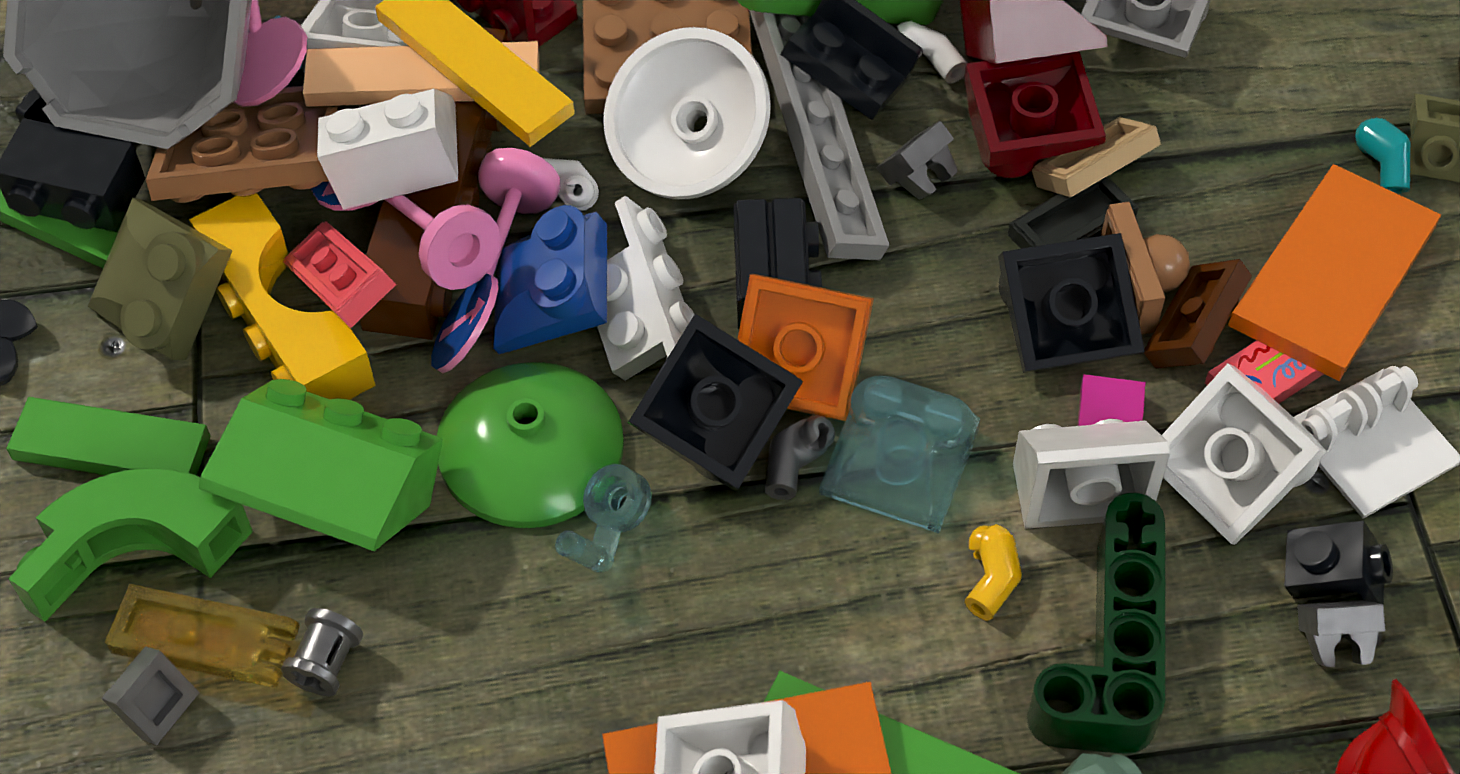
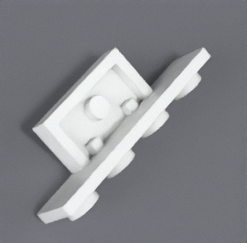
[597,196,694,381]

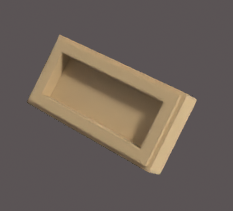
[1031,117,1161,197]

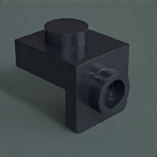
[1284,520,1393,604]

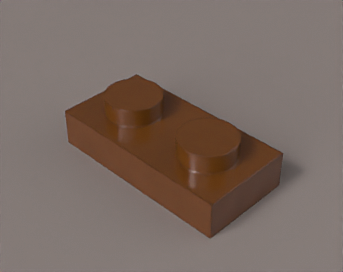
[1144,259,1252,369]

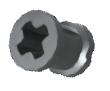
[281,608,363,696]

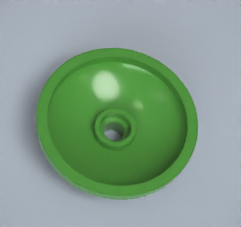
[437,362,624,528]

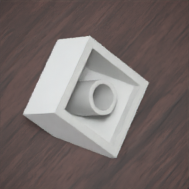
[317,89,458,210]
[1013,419,1171,529]

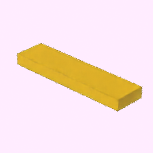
[375,0,574,147]

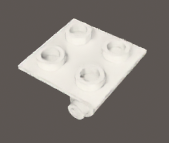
[1294,366,1460,519]

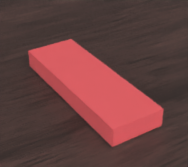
[283,221,397,328]

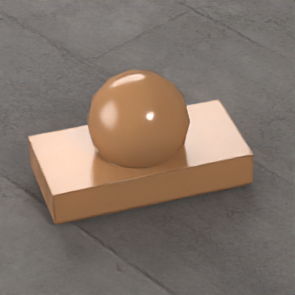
[1101,202,1190,335]

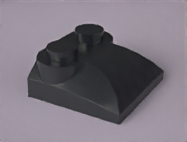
[998,233,1145,373]
[628,314,803,491]

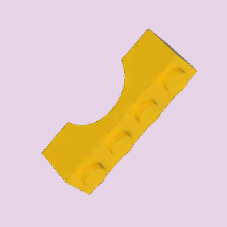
[189,193,376,400]

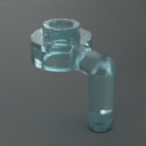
[555,464,652,573]

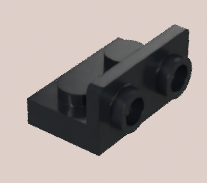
[780,0,923,120]

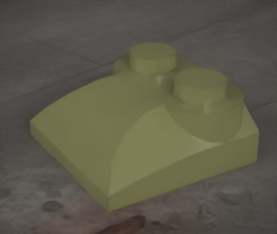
[88,198,233,360]

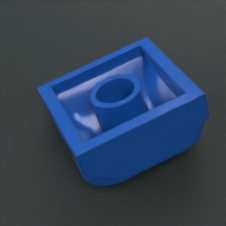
[493,205,607,354]

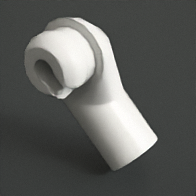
[897,21,968,83]
[543,158,599,211]

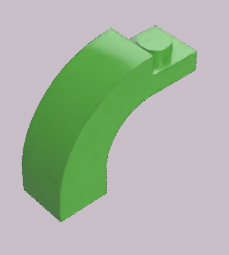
[8,468,253,622]

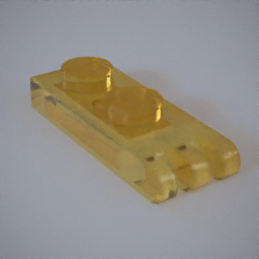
[105,584,300,687]

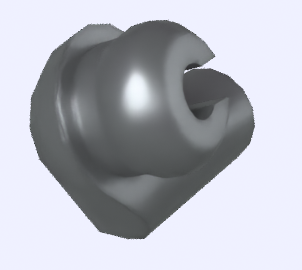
[765,415,835,500]

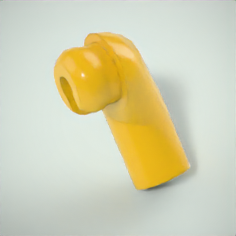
[965,524,1022,621]

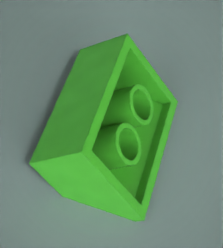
[198,379,443,551]

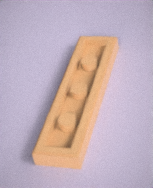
[303,41,539,107]

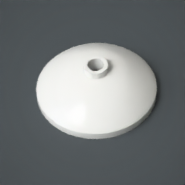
[604,27,770,199]

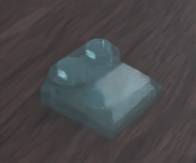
[819,375,980,533]

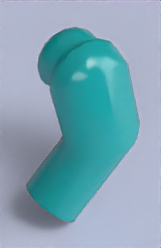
[1355,118,1411,194]

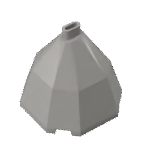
[3,0,252,149]

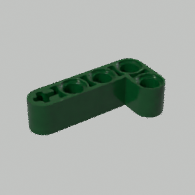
[1027,492,1165,754]

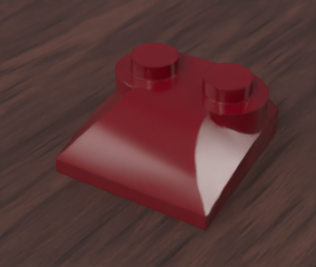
[965,51,1106,178]

